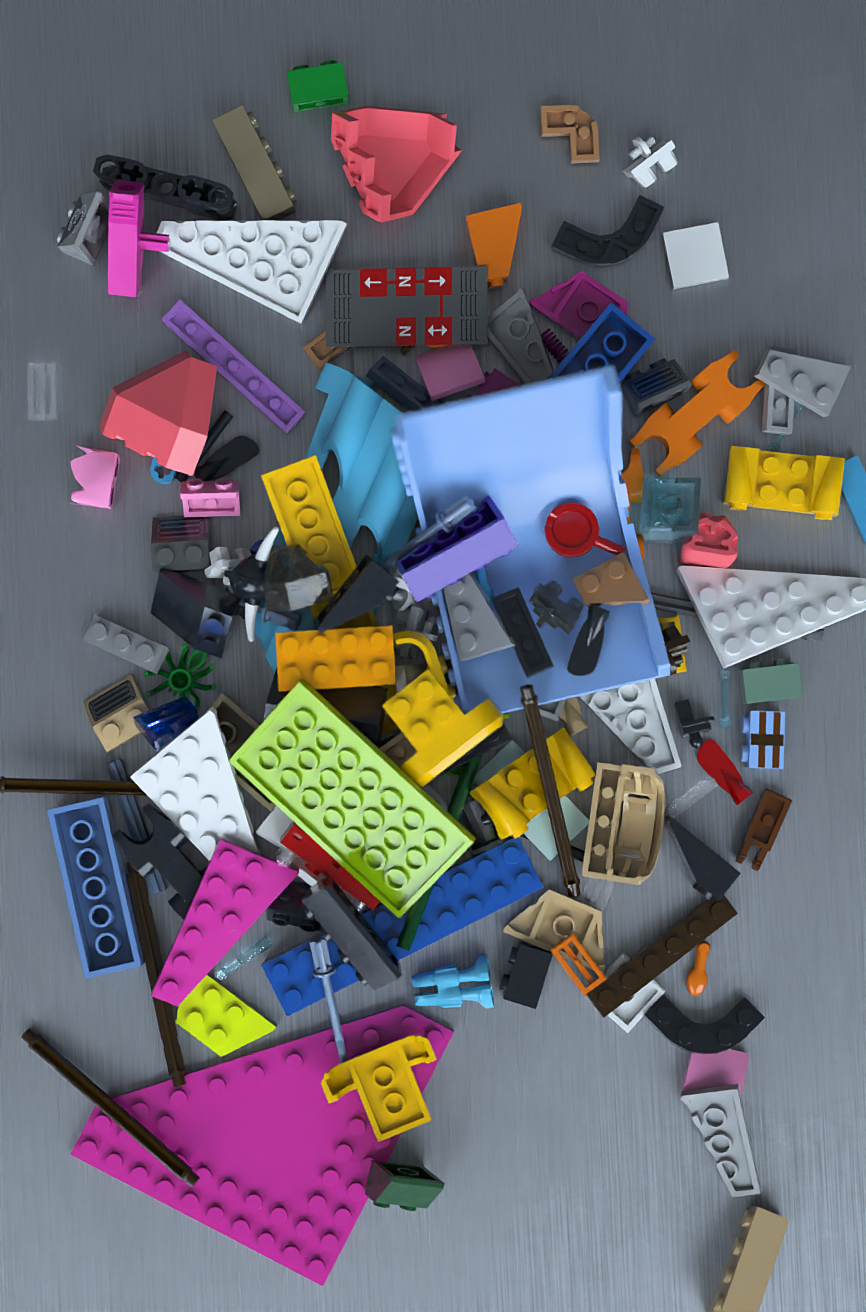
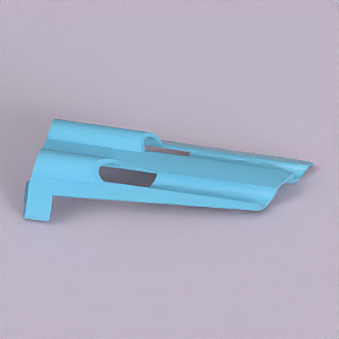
[254,362,418,674]

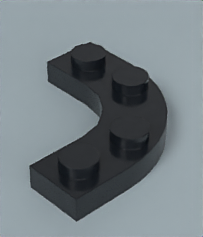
[551,195,665,266]
[643,995,765,1054]

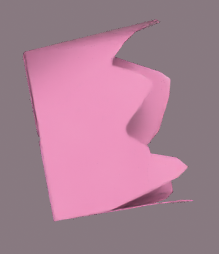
[68,445,120,509]

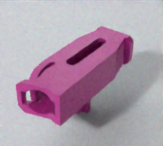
[108,180,170,297]

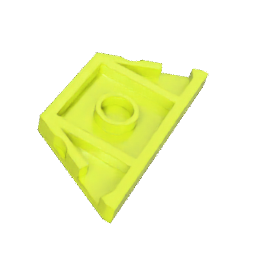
[176,973,277,1057]

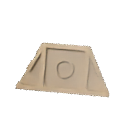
[502,888,605,974]

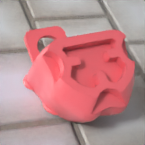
[678,513,738,569]

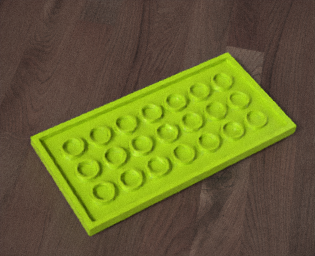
[229,679,476,918]

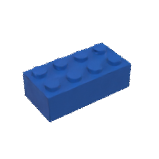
[546,303,655,385]

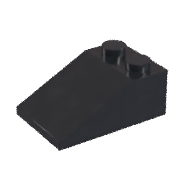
[313,554,399,633]
[150,568,241,658]
[664,816,741,900]

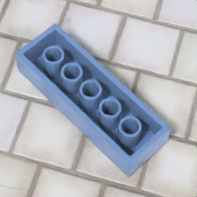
[47,796,145,979]

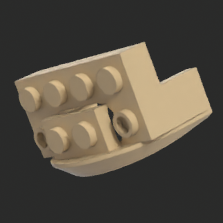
[581,762,665,885]

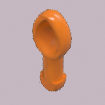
[686,941,710,996]

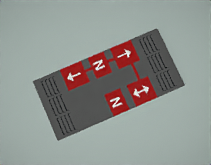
[325,266,488,347]

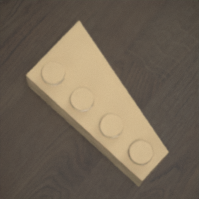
[708,1206,789,1312]

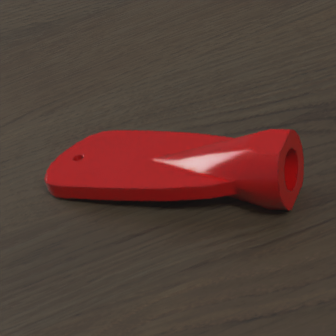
[697,739,754,805]

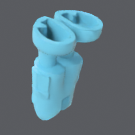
[411,954,494,1008]

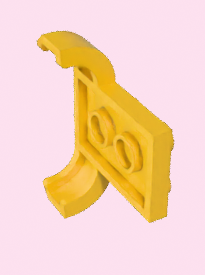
[393,631,456,700]
[382,669,504,788]
[321,1034,437,1142]

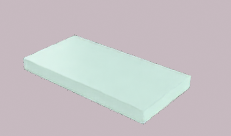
[473,740,589,861]

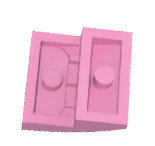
[415,344,485,401]
[680,1049,749,1101]

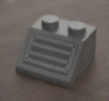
[620,358,692,417]
[151,516,212,574]

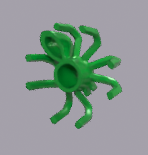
[143,643,217,717]

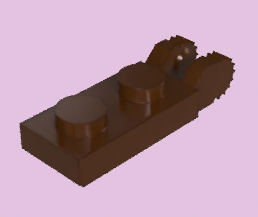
[735,788,792,871]

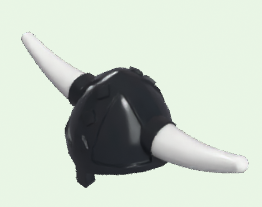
[224,527,279,642]

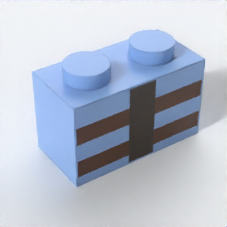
[740,711,785,769]

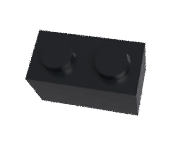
[499,941,553,1009]

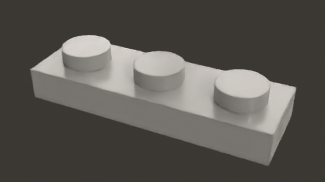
[762,346,797,435]
[83,615,169,674]

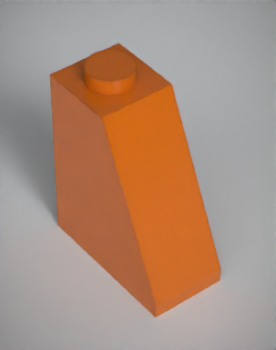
[465,203,522,289]

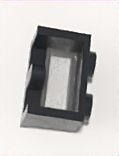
[448,794,513,857]

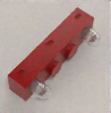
[276,821,380,913]

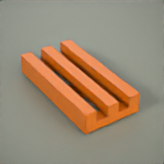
[550,932,607,996]

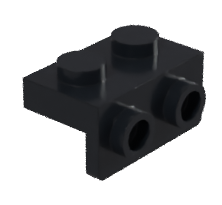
[267,881,321,932]

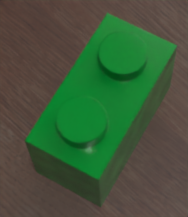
[287,60,349,113]

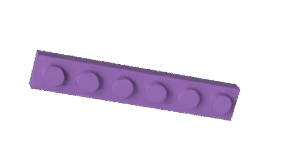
[161,299,306,434]

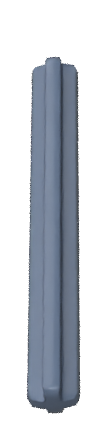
[106,759,167,894]

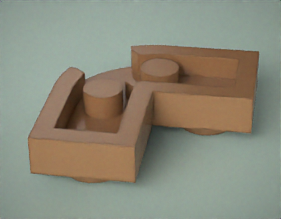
[540,105,600,164]

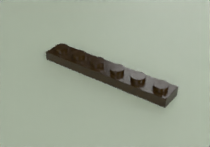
[586,895,738,1018]

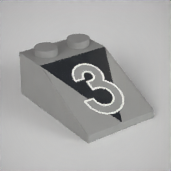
[57,191,109,266]

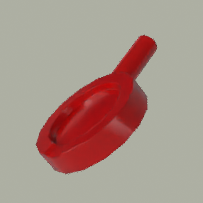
[544,502,626,558]

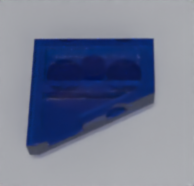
[133,696,199,751]

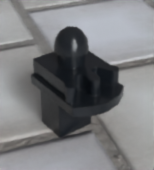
[674,699,715,749]

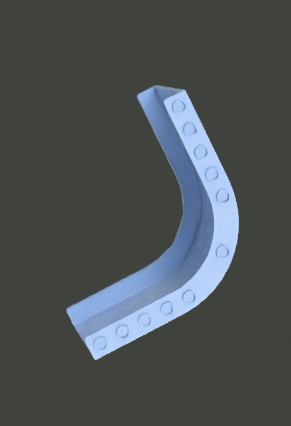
[391,366,670,715]

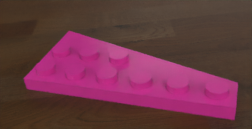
[151,838,300,1006]

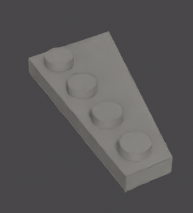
[681,1084,761,1197]

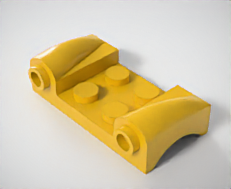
[723,446,845,520]
[469,727,596,840]

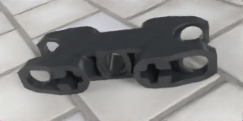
[93,155,238,220]
[113,802,207,920]

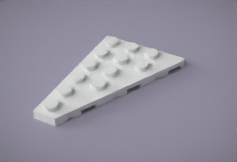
[157,220,349,324]
[676,565,866,668]
[579,679,682,774]
[131,706,261,861]

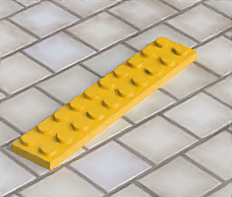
[261,455,399,735]

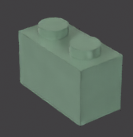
[738,658,803,704]

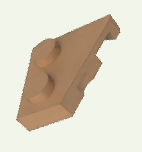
[572,552,650,607]

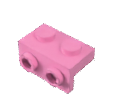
[180,478,241,517]

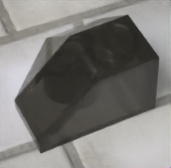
[262,544,334,611]

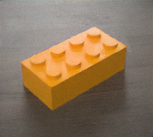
[275,626,396,692]

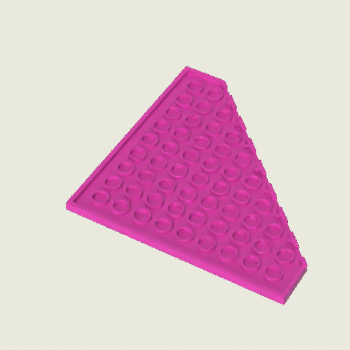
[70,1004,454,1286]

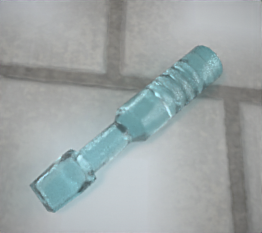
[214,937,272,982]

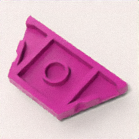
[529,271,628,340]

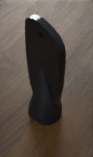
[193,436,259,481]
[567,605,610,676]

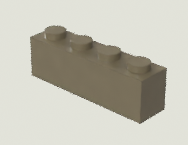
[212,105,297,220]

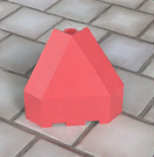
[331,106,462,223]
[98,350,217,476]

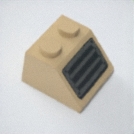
[83,674,161,752]

